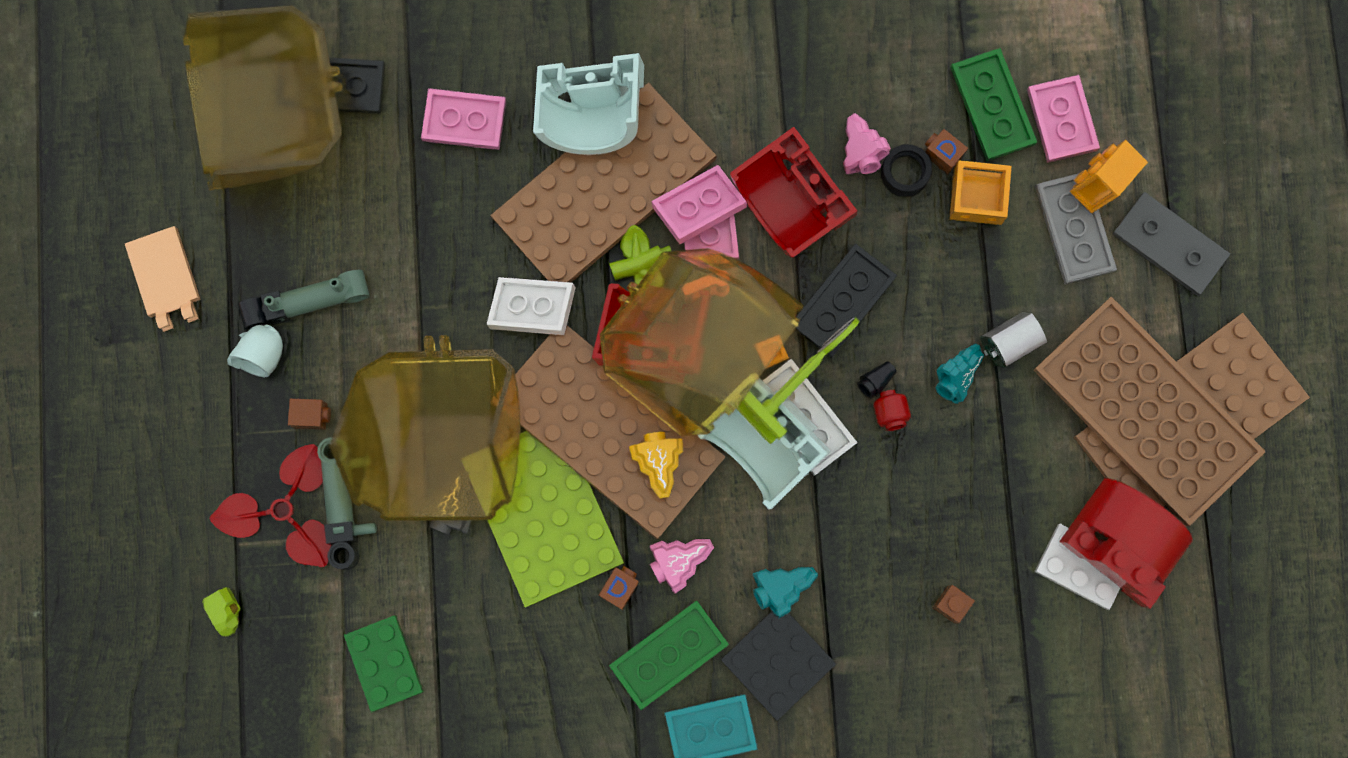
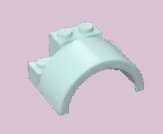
[533,53,644,155]
[695,373,831,509]

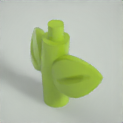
[609,225,673,294]

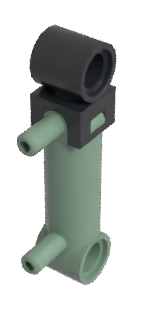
[238,270,370,331]
[317,438,377,570]

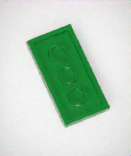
[950,48,1037,161]
[609,601,729,710]

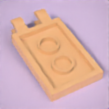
[125,226,201,332]

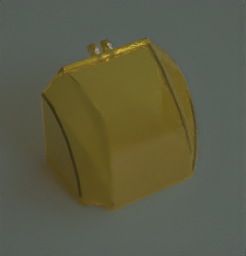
[183,5,342,191]
[600,248,803,436]
[329,335,520,521]

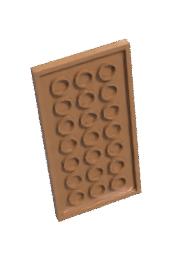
[491,83,717,283]
[1034,297,1266,526]
[1074,313,1310,507]
[492,326,725,539]

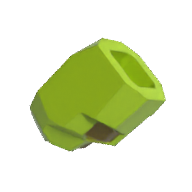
[202,587,241,636]

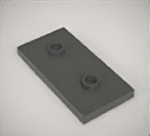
[1112,192,1230,296]

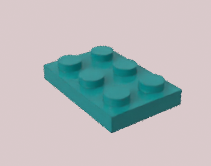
[665,694,757,758]

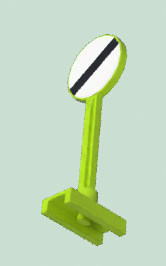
[732,317,859,444]

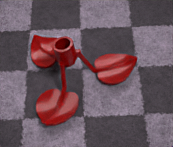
[210,444,331,567]

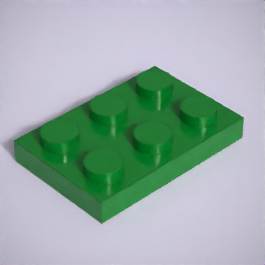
[344,615,424,712]

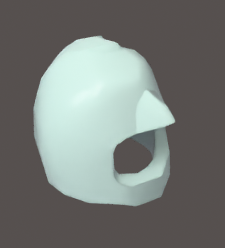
[227,324,283,378]

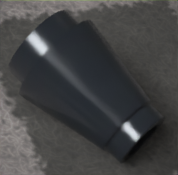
[857,361,897,399]

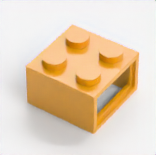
[1069,140,1148,213]
[949,160,1012,225]

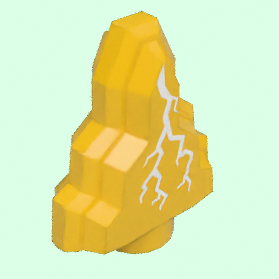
[629,432,683,499]

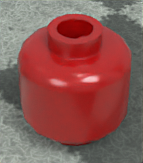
[873,390,911,431]

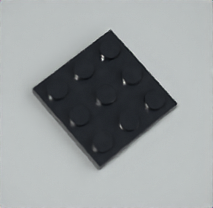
[721,612,836,720]

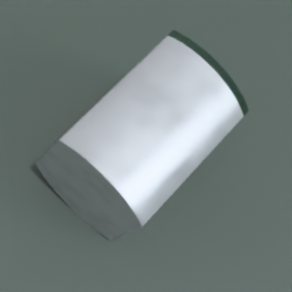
[980,312,1047,368]

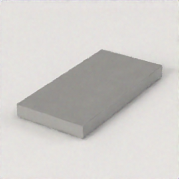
[1035,173,1117,285]

